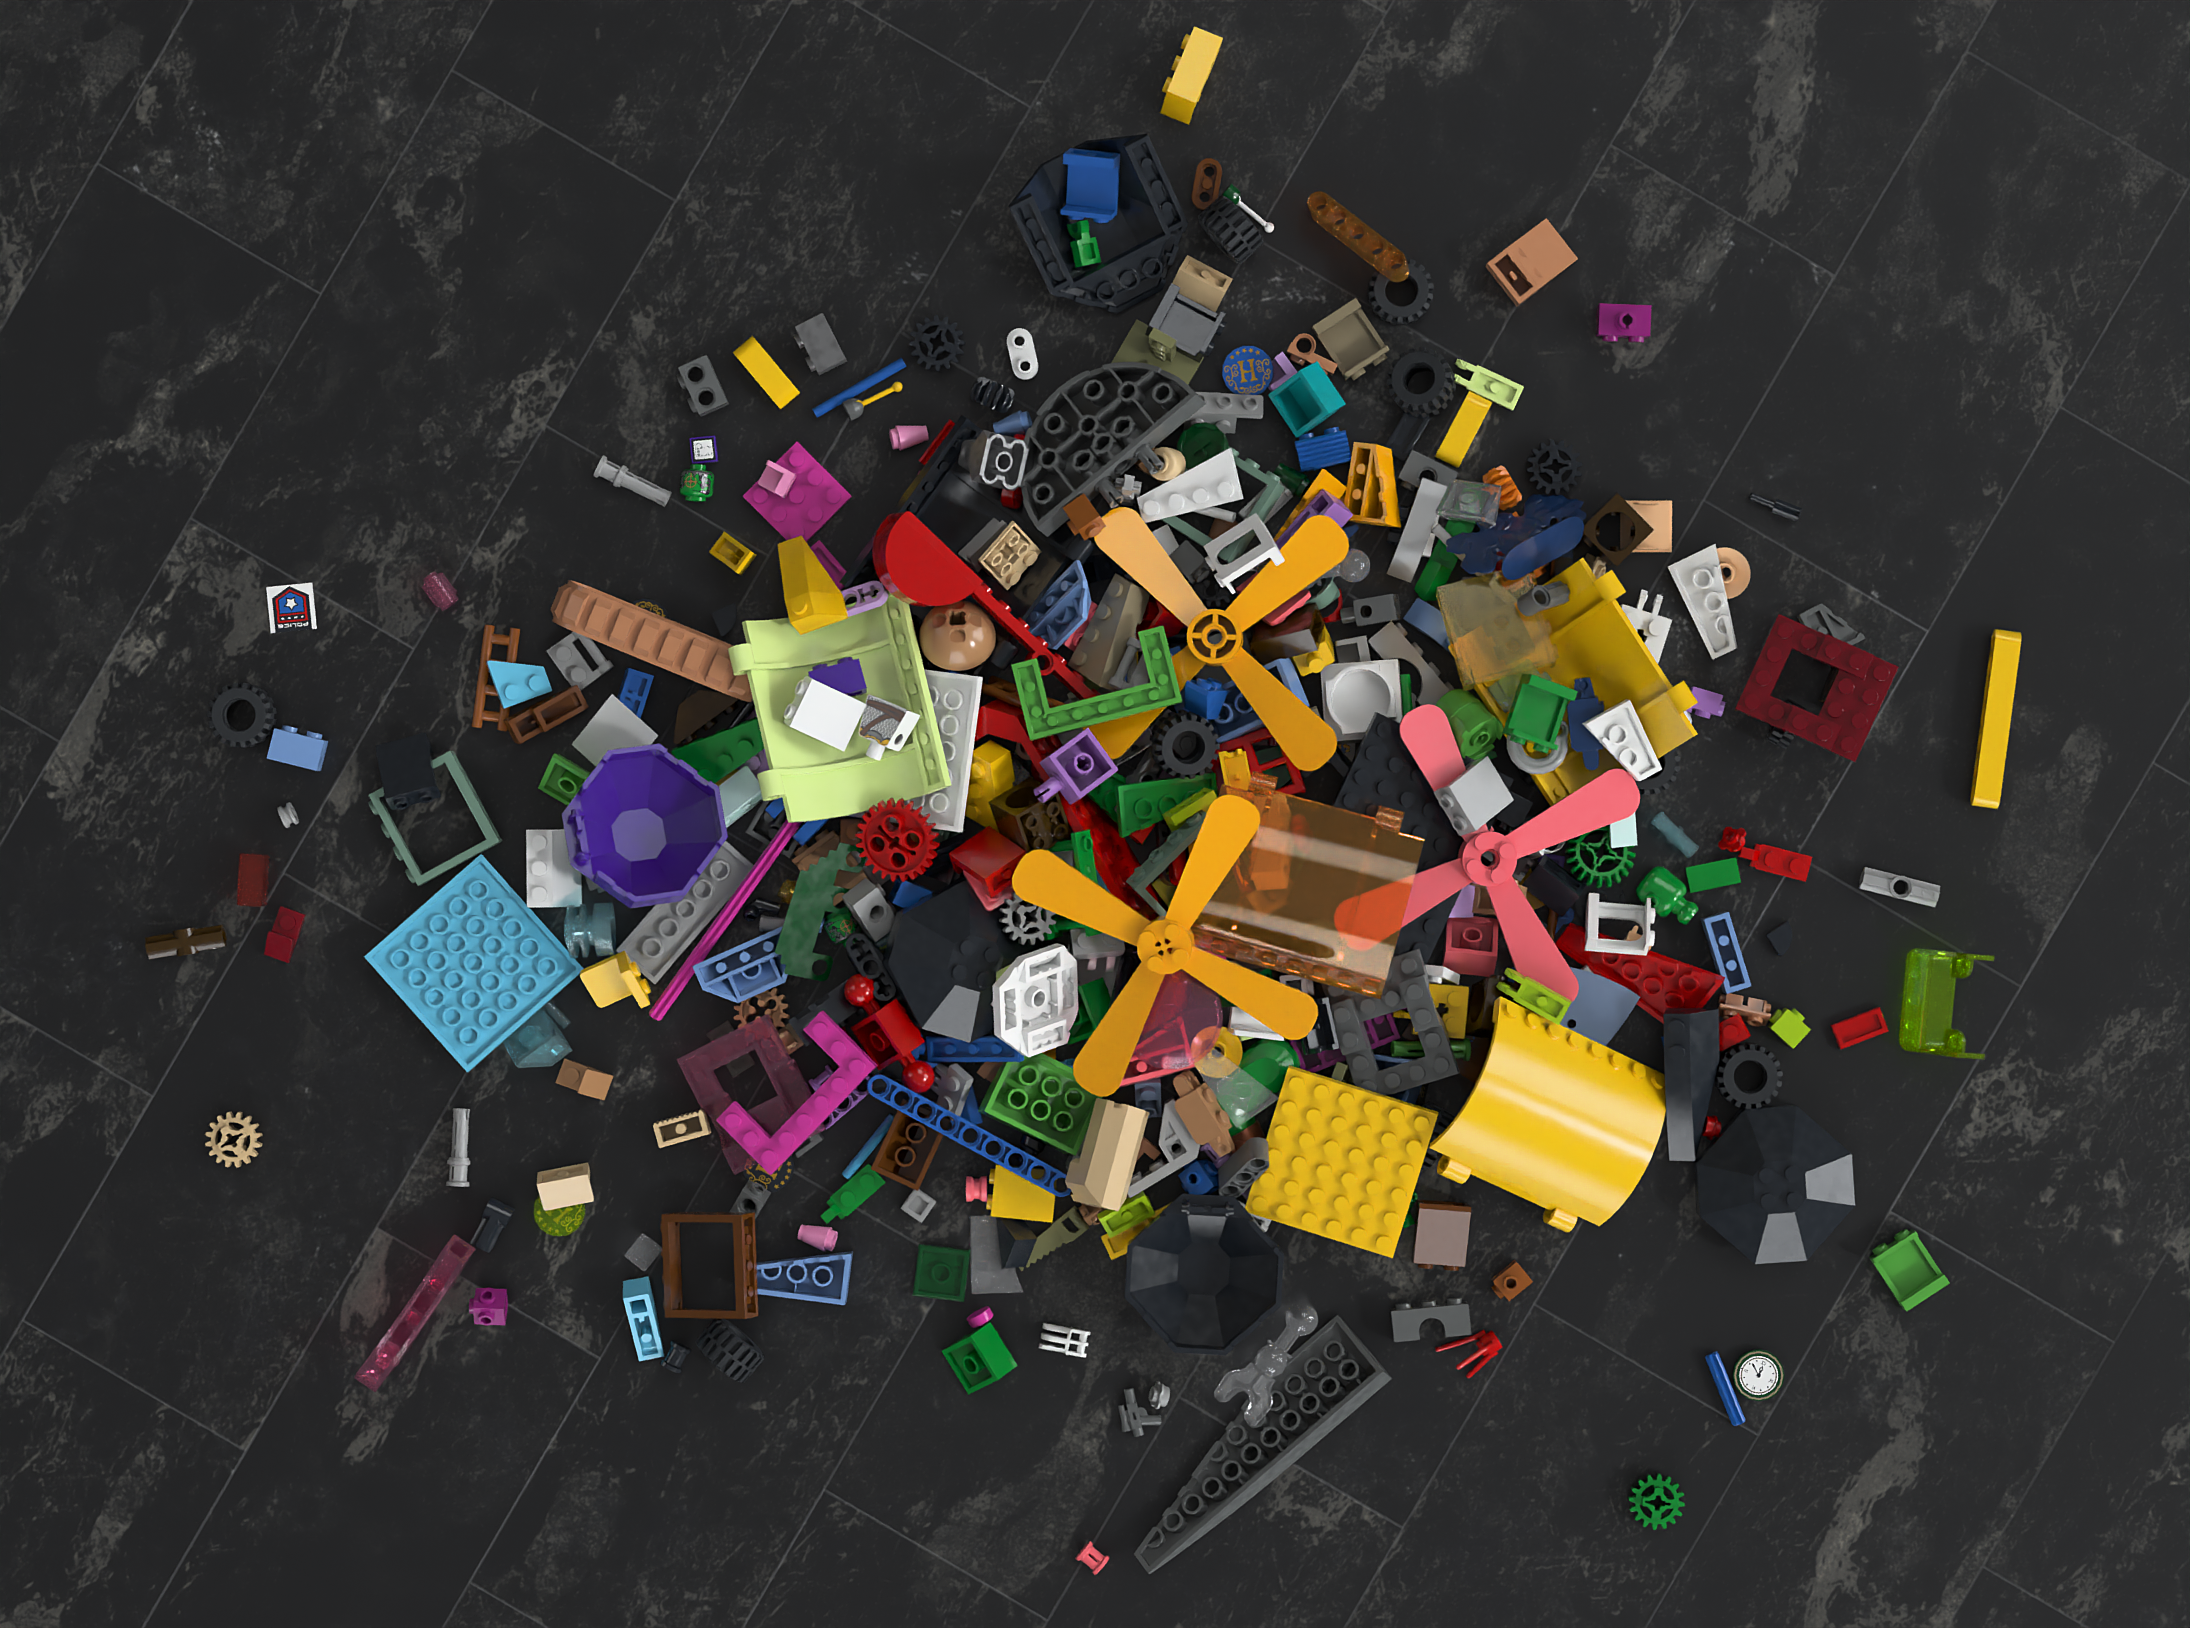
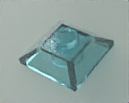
[503,1007,572,1068]

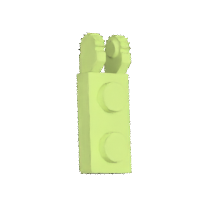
[1454,359,1524,411]

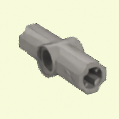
[1859,867,1940,907]

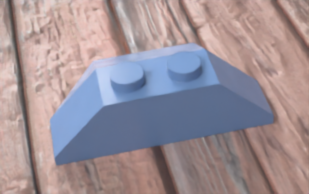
[1025,560,1092,650]
[692,926,788,1003]

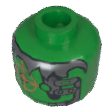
[679,464,714,502]
[824,910,862,947]

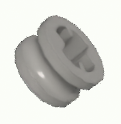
[277,802,299,828]

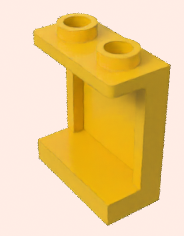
[986,1163,1057,1222]

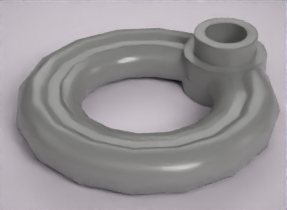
[1507,720,1569,774]

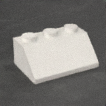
[526,829,582,907]

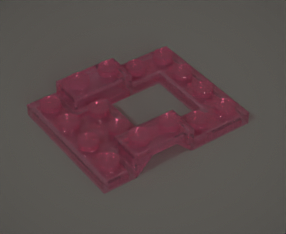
[677,1014,826,1175]

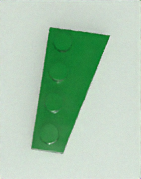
[671,717,764,784]
[1114,772,1218,838]

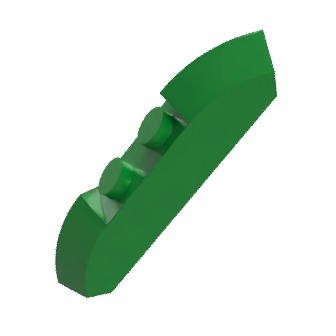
[1414,483,1489,601]

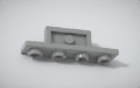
[1183,392,1263,434]

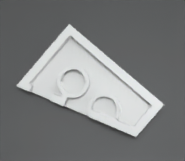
[1582,699,1662,781]

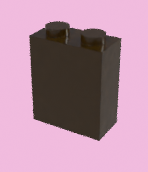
[1250,603,1325,664]

